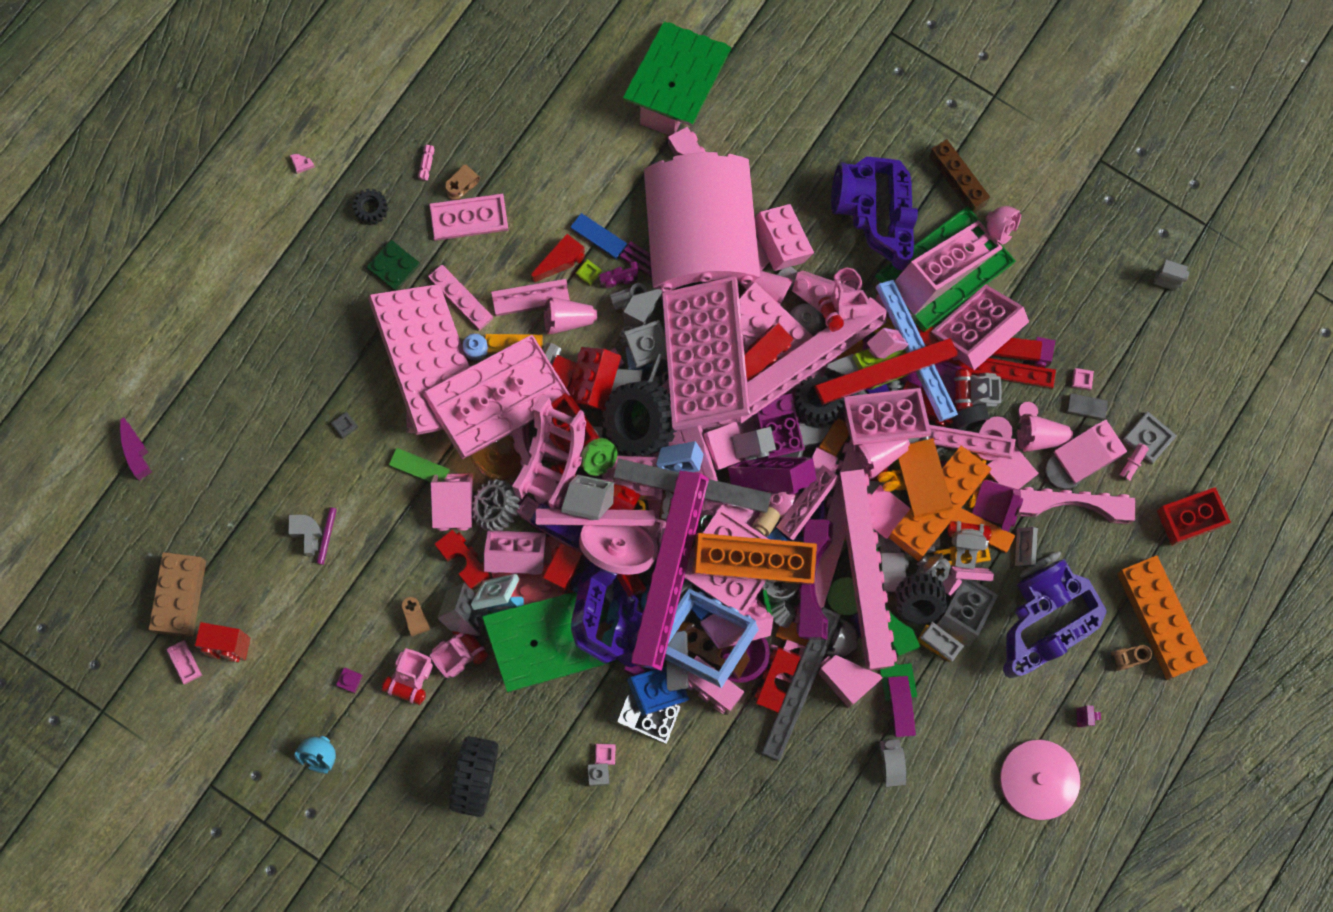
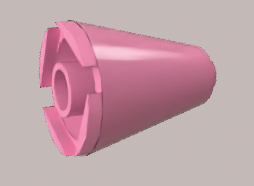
[740,270,793,305]
[544,297,597,335]
[1017,413,1073,452]
[853,439,910,479]

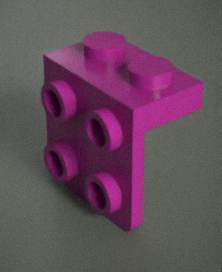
[973,480,1023,532]

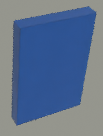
[627,666,689,716]

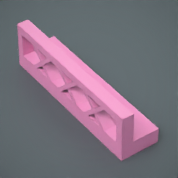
[491,279,570,316]
[776,465,840,540]

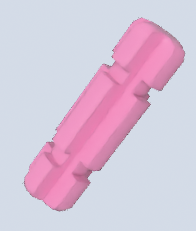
[418,145,435,181]

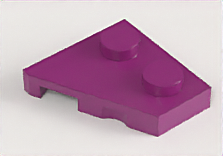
[599,262,638,288]

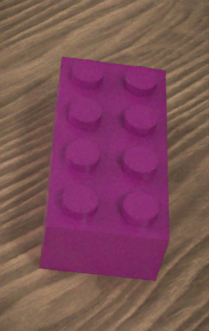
[728,456,817,495]

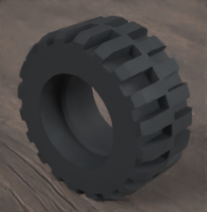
[602,381,677,456]
[449,736,499,817]

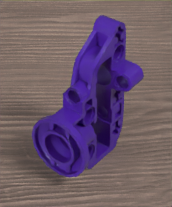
[831,156,918,270]
[569,557,642,668]
[1003,558,1107,679]

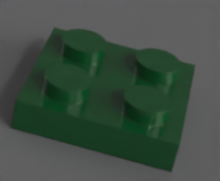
[367,240,420,291]

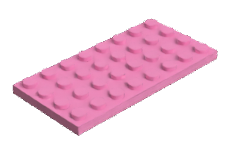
[662,276,750,431]
[368,285,470,435]

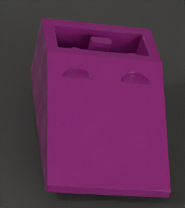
[753,393,805,459]

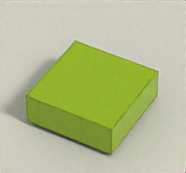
[576,259,602,286]

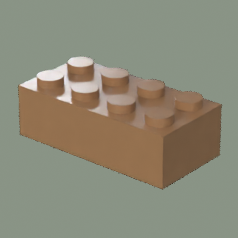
[149,552,206,638]

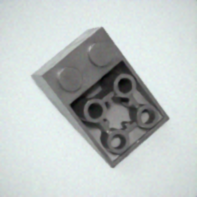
[608,683,680,743]

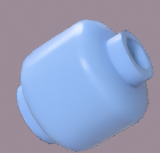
[463,334,488,361]

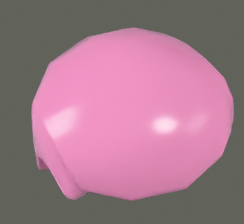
[834,267,862,290]

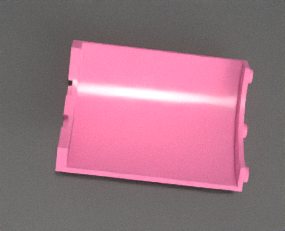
[644,152,760,292]

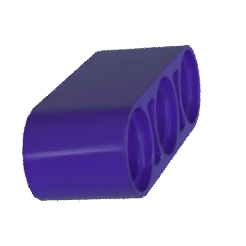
[530,503,583,548]

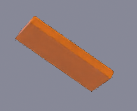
[898,438,953,518]

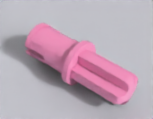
[1119,443,1149,481]

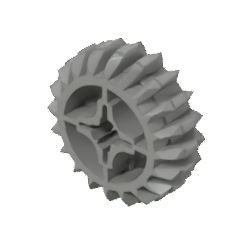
[472,479,521,532]

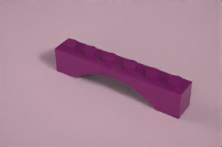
[797,520,833,640]

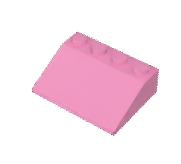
[931,284,1029,370]
[843,388,931,445]

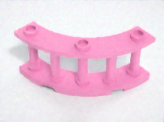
[512,394,586,509]

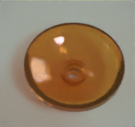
[470,435,522,480]

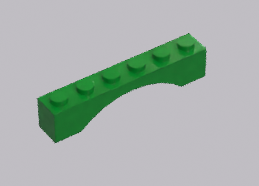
[848,548,920,658]

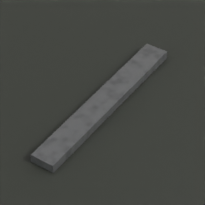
[614,458,771,513]
[762,607,841,761]

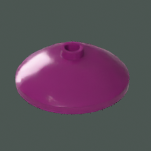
[712,637,770,683]

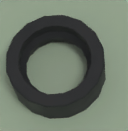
[951,404,990,431]

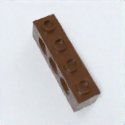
[929,139,990,213]
[676,621,750,680]

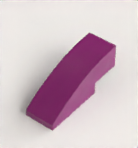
[120,417,152,480]
[888,676,916,737]

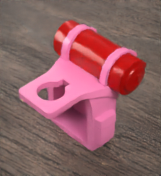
[818,279,871,332]
[429,631,488,678]
[382,648,433,706]

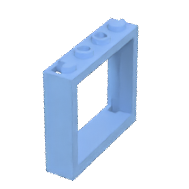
[664,589,759,688]

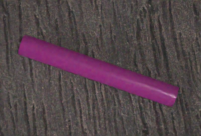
[316,507,337,565]

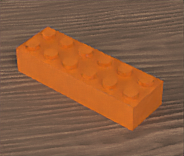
[888,445,992,562]
[692,533,817,585]
[1117,555,1208,680]

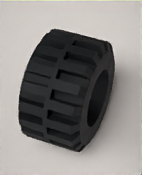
[794,375,844,428]
[896,573,947,625]

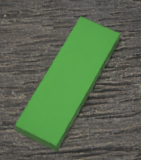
[389,448,450,483]

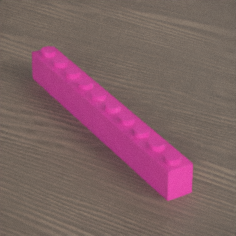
[631,470,709,671]

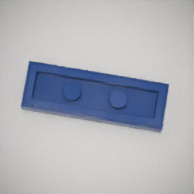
[570,213,627,260]

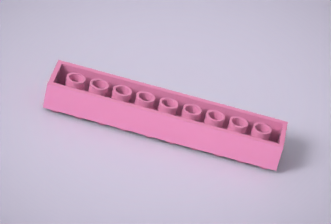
[837,469,897,671]

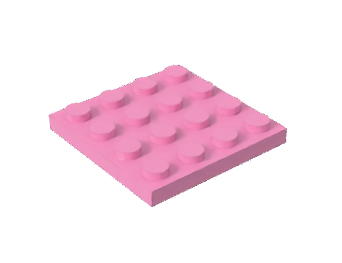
[685,506,768,615]

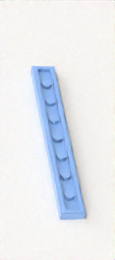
[876,280,958,422]

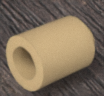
[752,507,780,537]

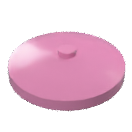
[579,525,658,575]
[1000,740,1080,820]

